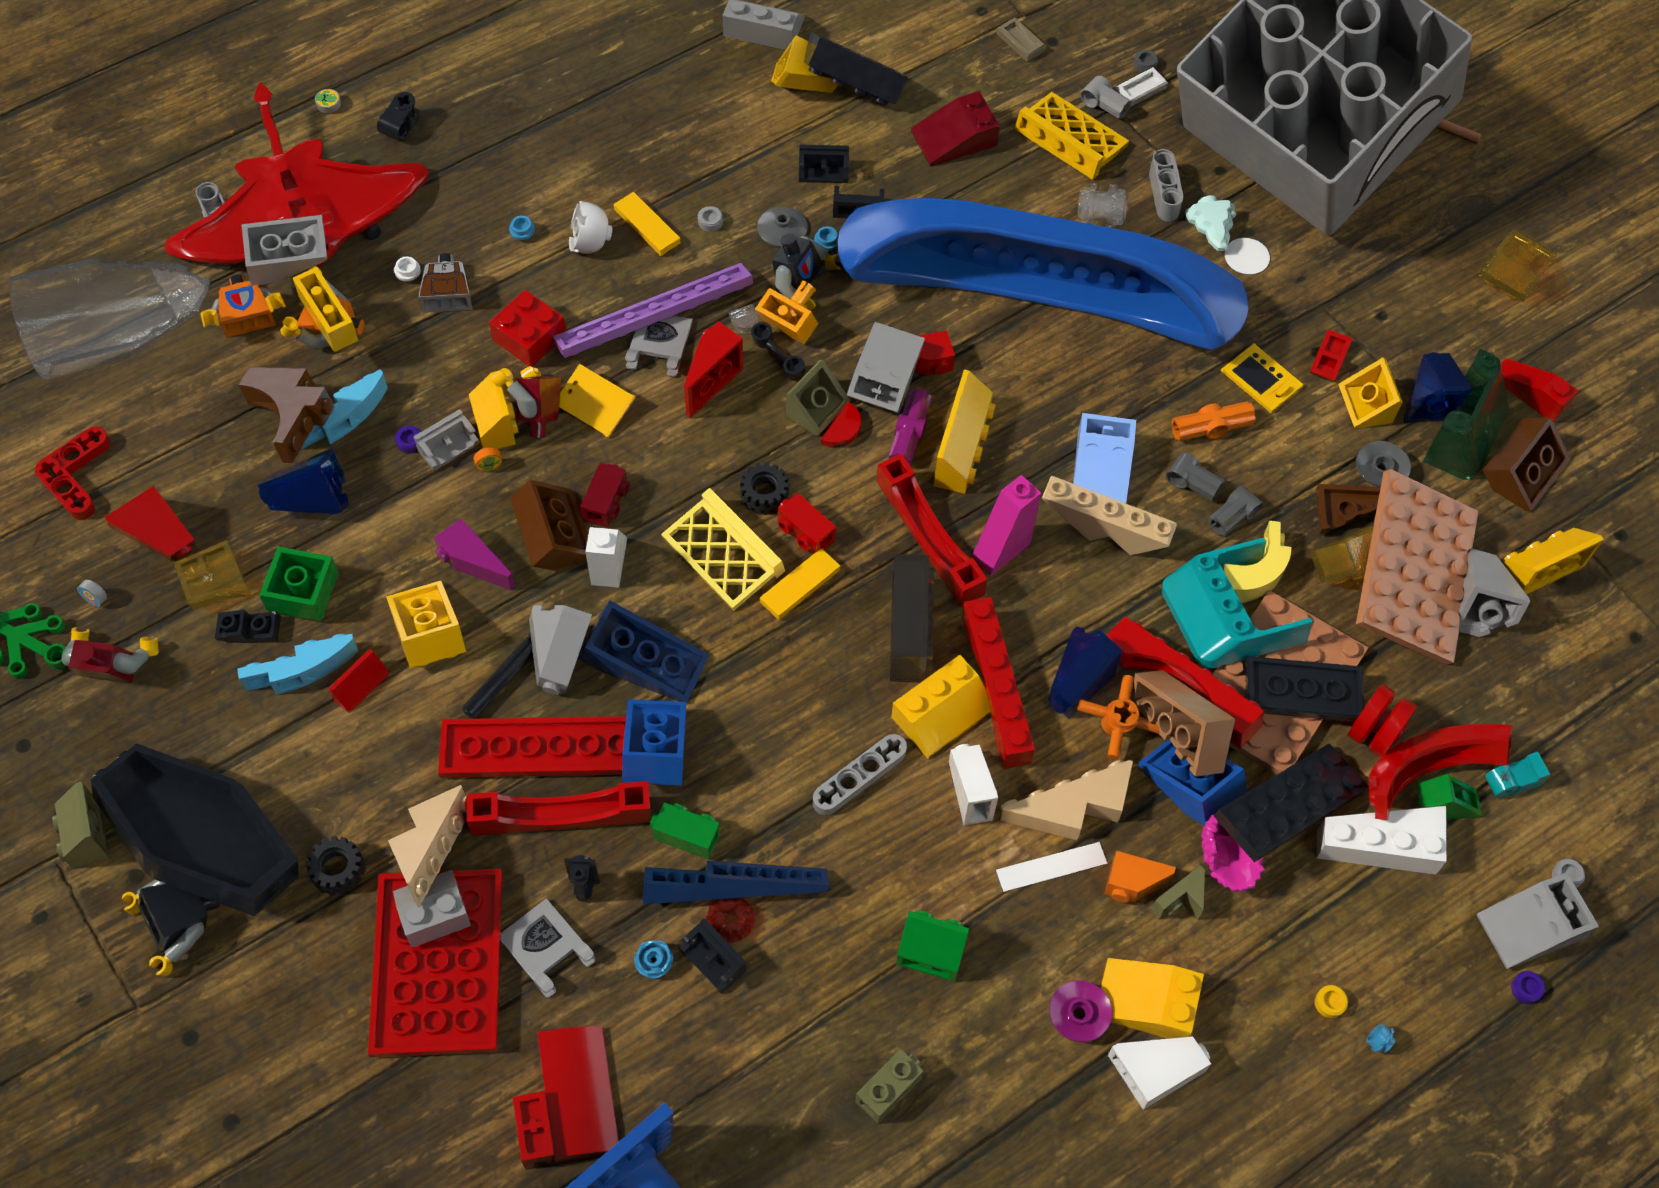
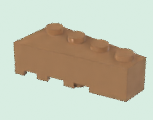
[1130,670,1235,777]

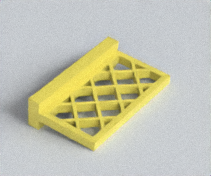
[662,488,785,611]

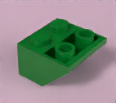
[896,910,969,982]

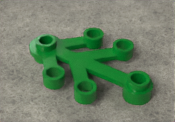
[0,603,67,680]

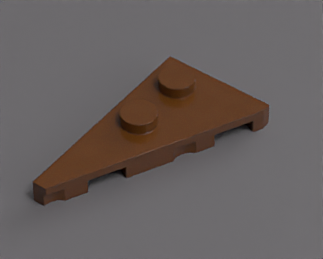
[1316,484,1381,535]

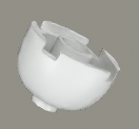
[569,201,612,254]

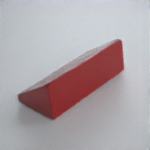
[329,649,389,713]

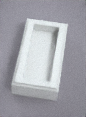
[1115,67,1168,107]

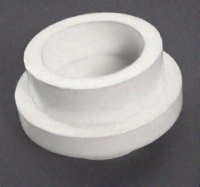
[394,257,421,281]

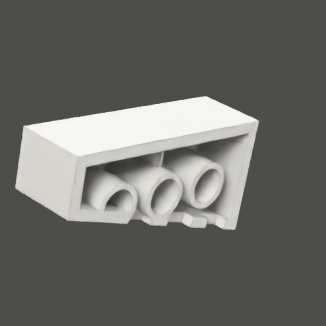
[1316,806,1446,875]

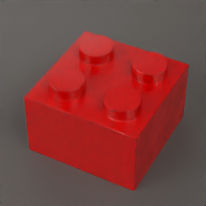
[489,290,566,367]

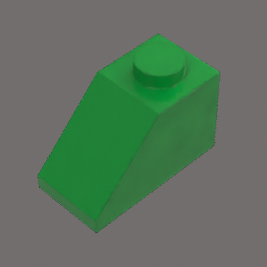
[1416,774,1482,819]

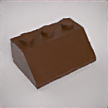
[1483,418,1571,512]
[510,480,588,571]

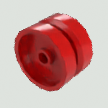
[1347,684,1418,758]

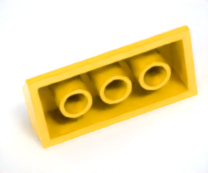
[934,370,996,494]

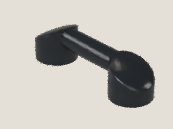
[751,322,805,379]

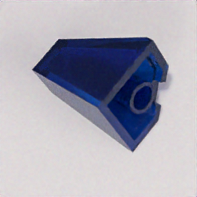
[1403,352,1472,423]
[258,448,349,514]
[1048,626,1123,719]

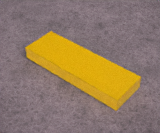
[614,192,681,256]
[760,548,840,620]

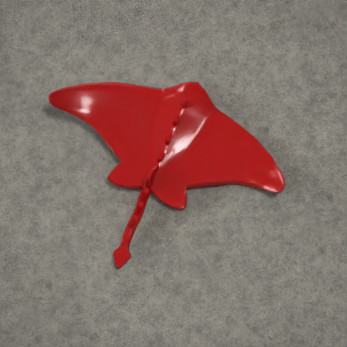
[165,82,429,267]

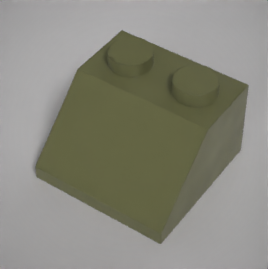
[52,782,109,869]

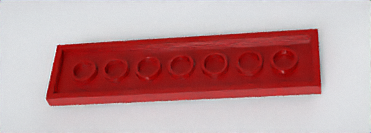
[438,716,626,778]

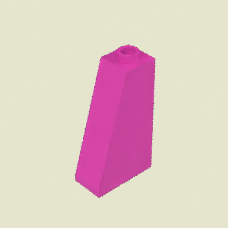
[972,475,1041,576]

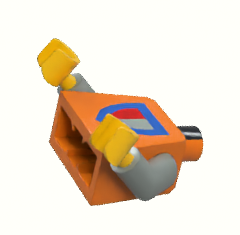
[280,266,364,350]
[200,275,286,338]

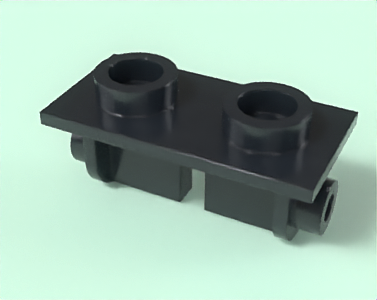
[564,855,600,902]

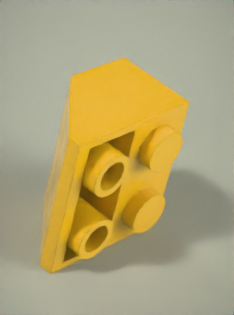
[469,371,519,449]

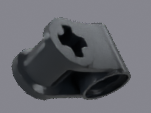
[377,92,420,141]

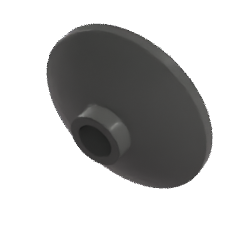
[757,207,808,248]
[1356,441,1411,487]

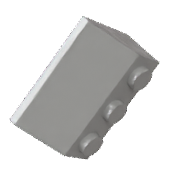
[723,0,805,50]

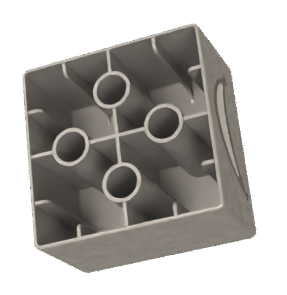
[1177,0,1472,235]

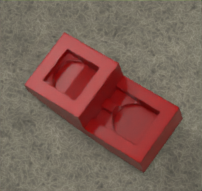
[1310,329,1353,382]

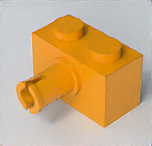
[755,281,818,345]

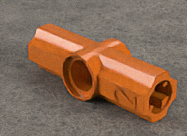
[1171,401,1256,441]

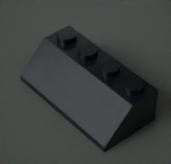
[804,32,908,106]

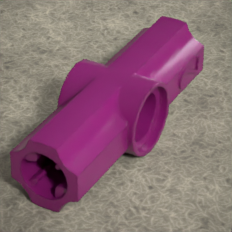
[889,388,932,466]

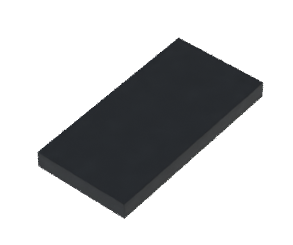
[1245,656,1364,722]

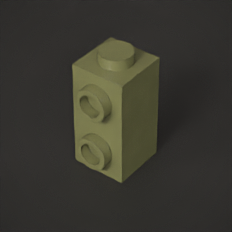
[855,1049,924,1124]

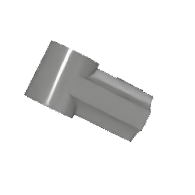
[1080,76,1132,119]

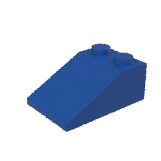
[622,699,686,785]
[1138,740,1247,826]

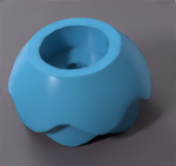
[634,940,673,979]

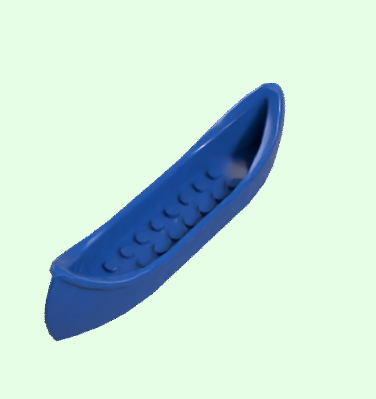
[838,198,1249,350]

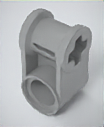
[195,182,224,218]

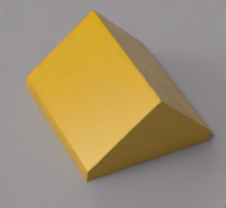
[1338,357,1403,429]

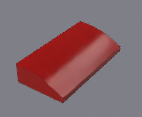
[537,1026,619,1164]

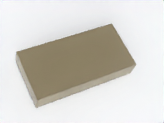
[996,18,1046,62]

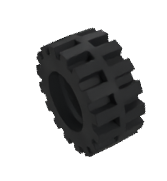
[740,462,789,515]
[306,836,365,895]

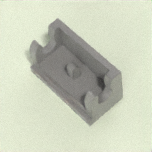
[414,409,480,471]

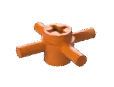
[1077,675,1160,759]

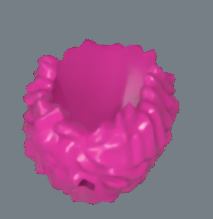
[1201,814,1265,892]

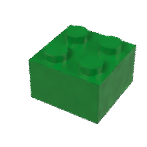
[259,547,339,622]

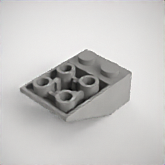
[847,322,925,414]
[1476,872,1599,969]

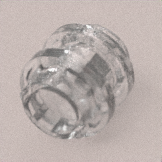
[1078,183,1128,229]

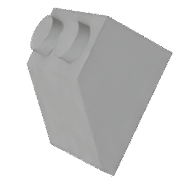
[393,870,471,948]

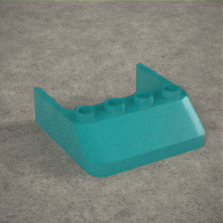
[1162,537,1313,668]

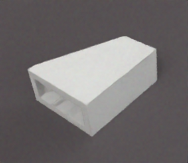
[586,527,627,588]
[949,744,998,826]
[1108,1037,1211,1110]

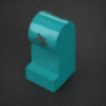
[1485,752,1550,798]

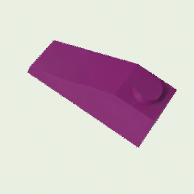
[434,519,515,590]

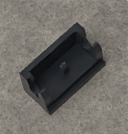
[799,145,849,183]
[833,186,885,218]
[680,918,746,994]

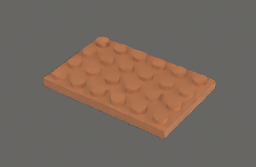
[1356,469,1478,665]
[1213,590,1368,775]

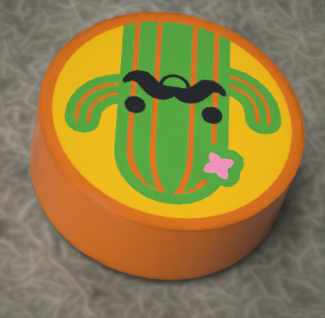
[473,447,502,471]

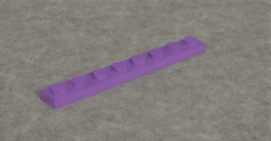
[553,263,753,358]

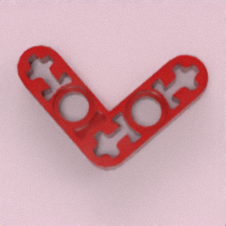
[35,426,110,520]

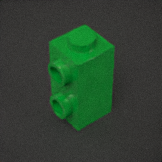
[650,803,720,860]

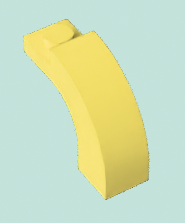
[1222,521,1292,603]

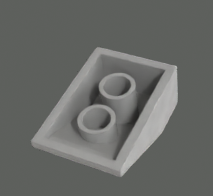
[242,215,328,286]

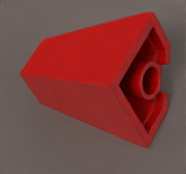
[105,486,195,561]

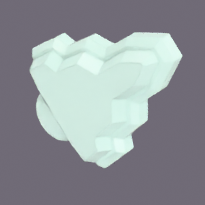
[1185,195,1236,251]

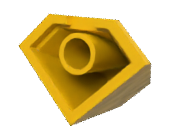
[771,35,841,93]

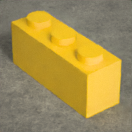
[293,267,359,352]

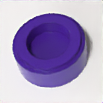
[395,426,421,454]
[1511,971,1545,1004]

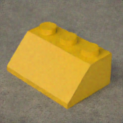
[1503,528,1604,595]
[891,655,991,759]

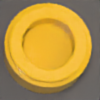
[1315,985,1348,1018]

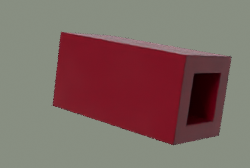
[580,462,630,528]

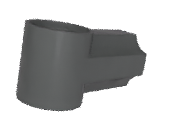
[1166,452,1225,501]
[1208,485,1263,537]

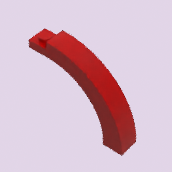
[1369,724,1512,820]

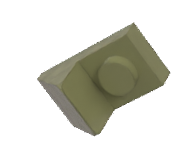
[1151,865,1205,919]

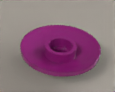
[1049,980,1112,1043]

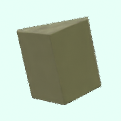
[786,360,851,435]

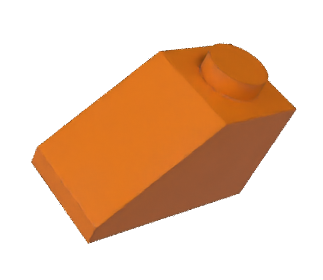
[1105,851,1176,903]

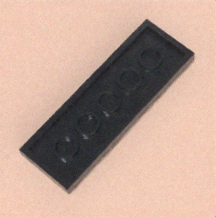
[1214,743,1369,863]

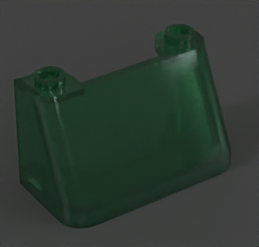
[1423,349,1510,480]

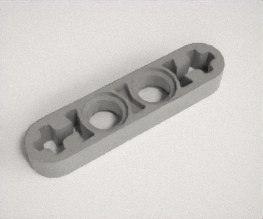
[813,734,907,815]

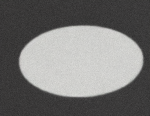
[1224,238,1270,274]

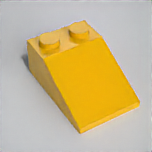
[386,581,466,669]
[1101,958,1204,1039]

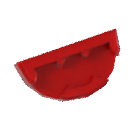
[821,401,861,447]

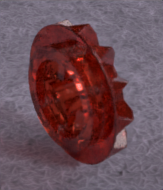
[706,897,755,943]

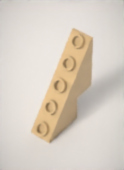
[1042,476,1177,555]
[1000,760,1133,840]
[388,785,467,907]

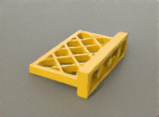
[1015,92,1129,180]

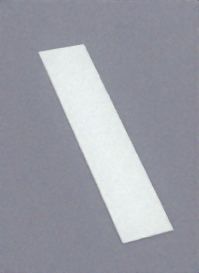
[996,842,1108,892]

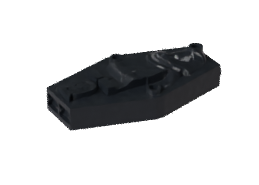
[90,744,299,917]

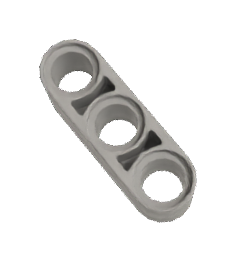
[1149,149,1183,222]

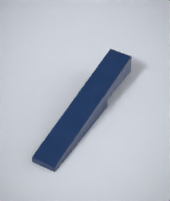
[643,861,829,904]

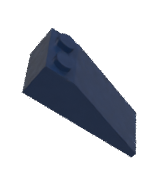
[578,600,710,703]

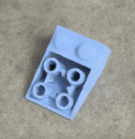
[1073,413,1136,503]

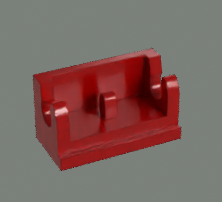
[512,1090,555,1170]

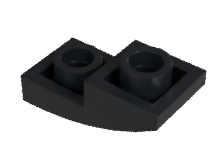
[215,609,281,643]

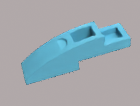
[301,369,388,450]
[237,634,359,695]

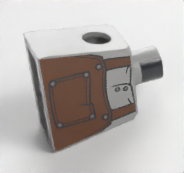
[419,253,472,313]

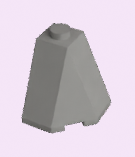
[1459,548,1530,637]
[529,605,592,695]

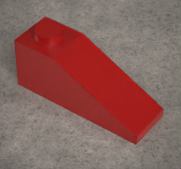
[914,330,955,375]
[1489,358,1579,422]

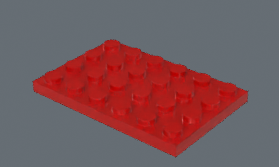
[368,869,503,1058]

